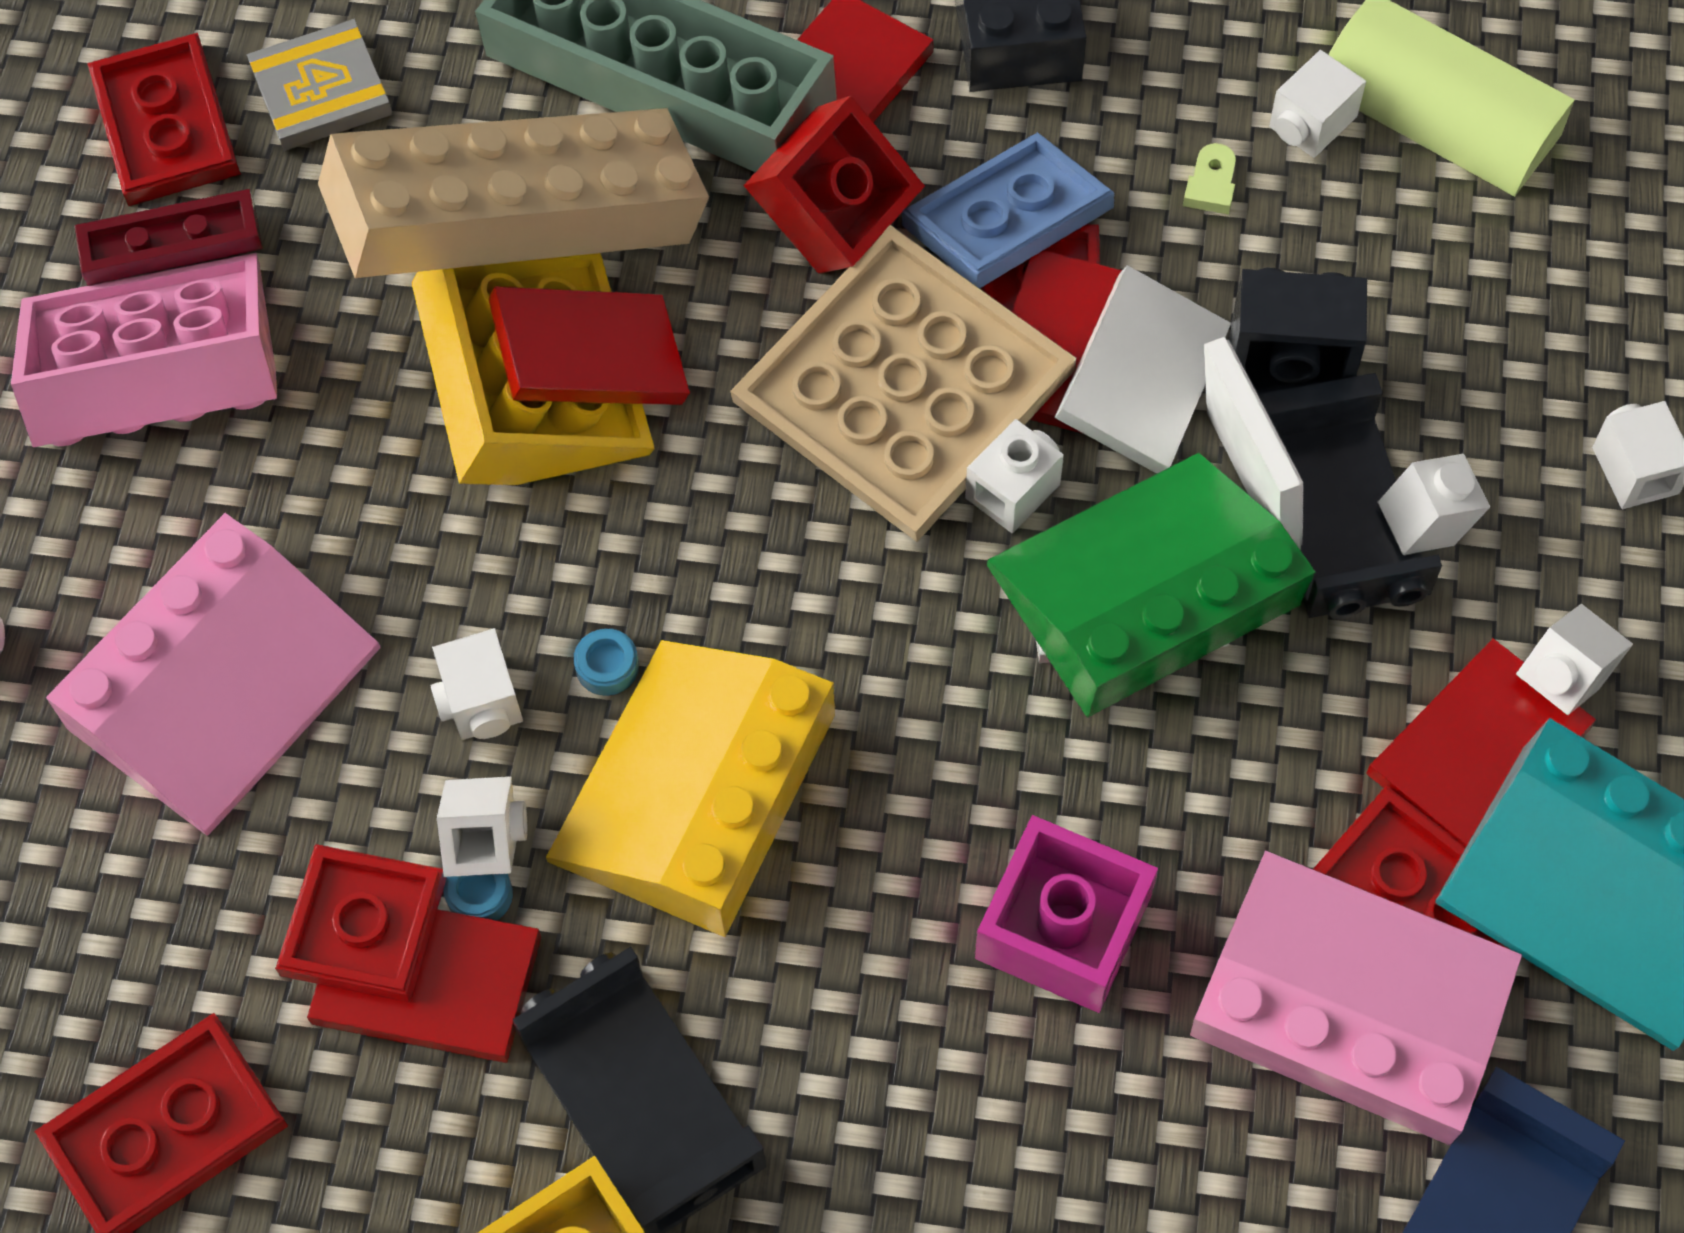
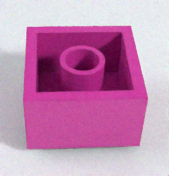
[975,815,1158,1013]

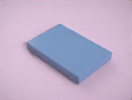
[902,132,1114,288]

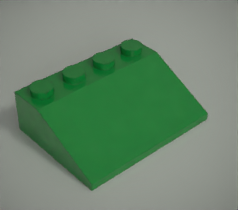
[987,453,1316,718]

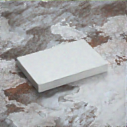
[1055,265,1231,473]
[1204,337,1303,550]

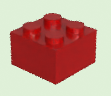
[743,96,925,274]

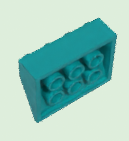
[1435,718,1684,1051]

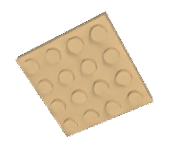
[730,225,1076,542]

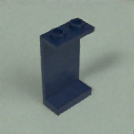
[1402,1066,1625,1233]

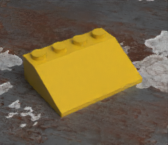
[412,253,655,485]
[546,640,835,937]

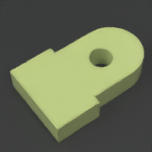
[1183,143,1236,215]

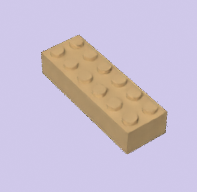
[318,108,709,278]

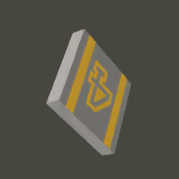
[246,19,393,151]

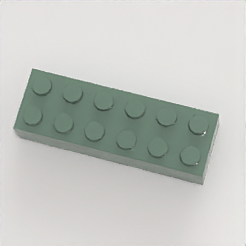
[475,0,837,172]

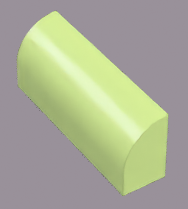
[1329,0,1575,197]

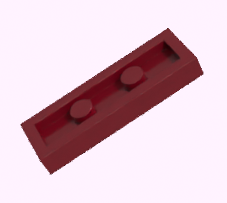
[74,189,263,286]

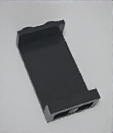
[1257,372,1442,619]
[512,947,767,1233]

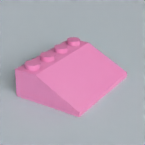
[11,253,277,447]
[46,513,380,836]
[1190,850,1522,1145]

